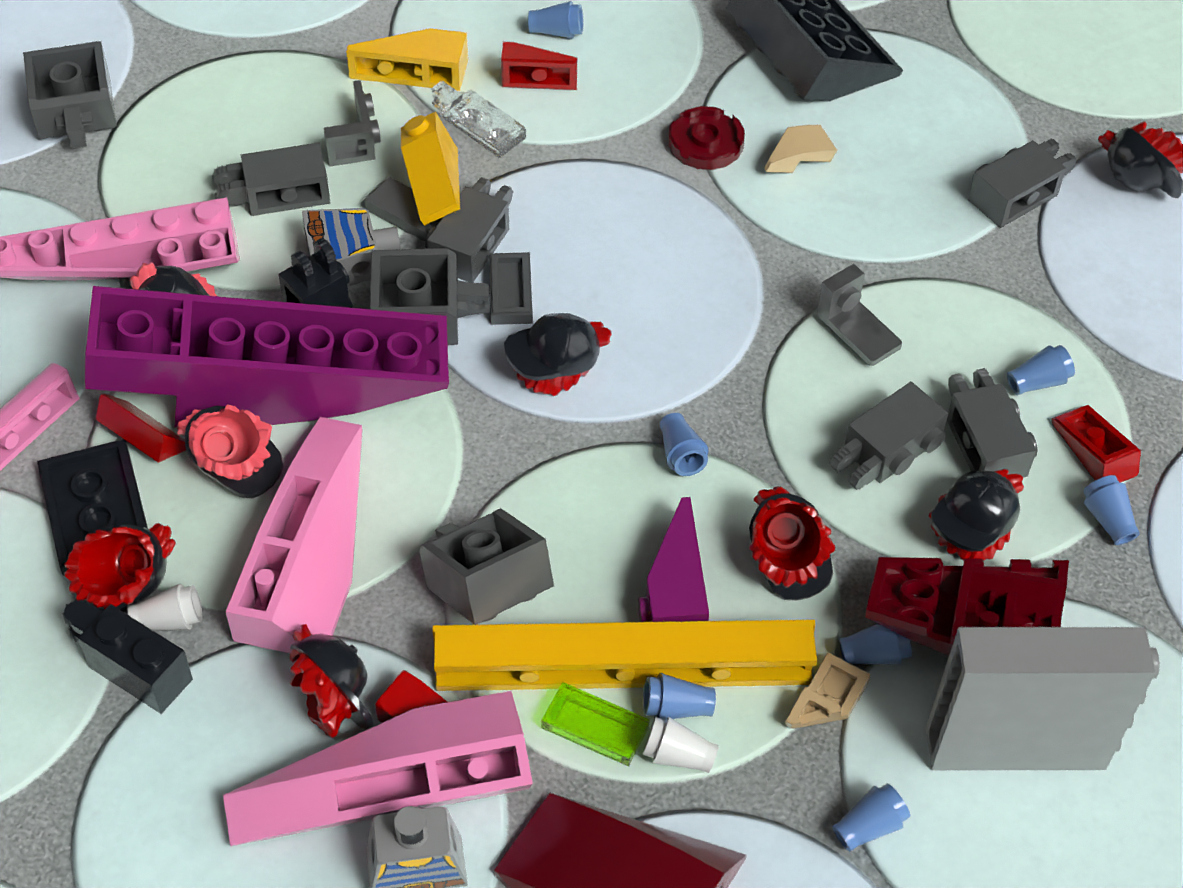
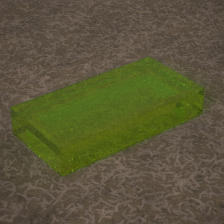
[541,682,650,767]

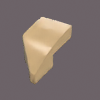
[764,125,837,173]
[785,652,871,729]

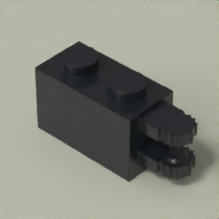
[278,237,353,308]
[62,599,193,714]

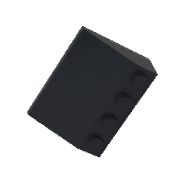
[726,0,903,101]

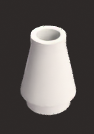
[128,584,203,631]
[642,717,719,773]

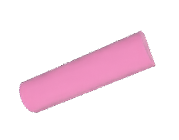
[0,363,80,471]

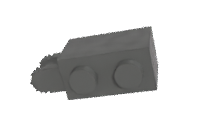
[968,139,1077,228]
[212,142,331,216]
[425,177,514,283]
[947,368,1038,477]
[829,381,949,490]

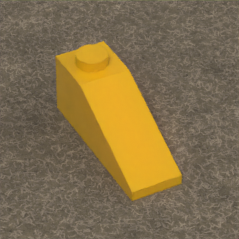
[346,28,468,91]
[401,111,460,225]

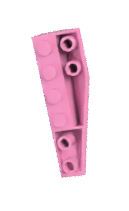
[0,197,240,281]
[226,417,363,653]
[223,691,533,846]

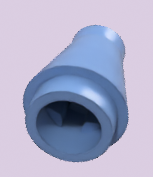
[528,1,584,38]
[1007,345,1075,395]
[659,413,709,476]
[1083,475,1140,545]
[839,623,912,665]
[643,673,716,720]
[832,783,910,852]

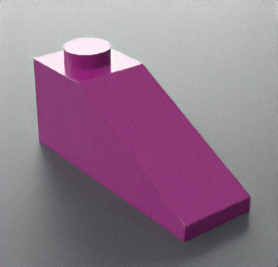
[638,497,709,622]

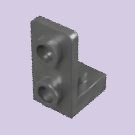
[323,80,381,167]
[816,264,902,366]

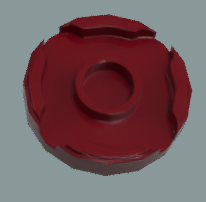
[668,106,745,170]

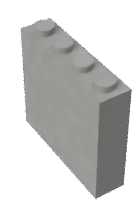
[926,627,1159,771]

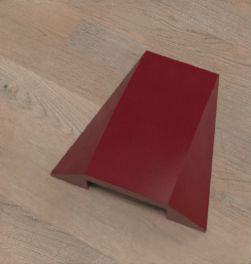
[865,557,1069,656]
[494,793,747,888]

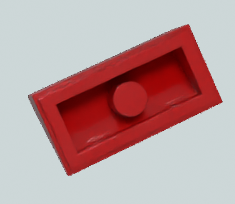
[96,394,186,463]

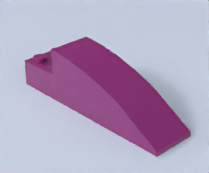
[85,286,449,428]

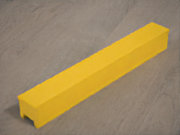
[433,620,817,691]

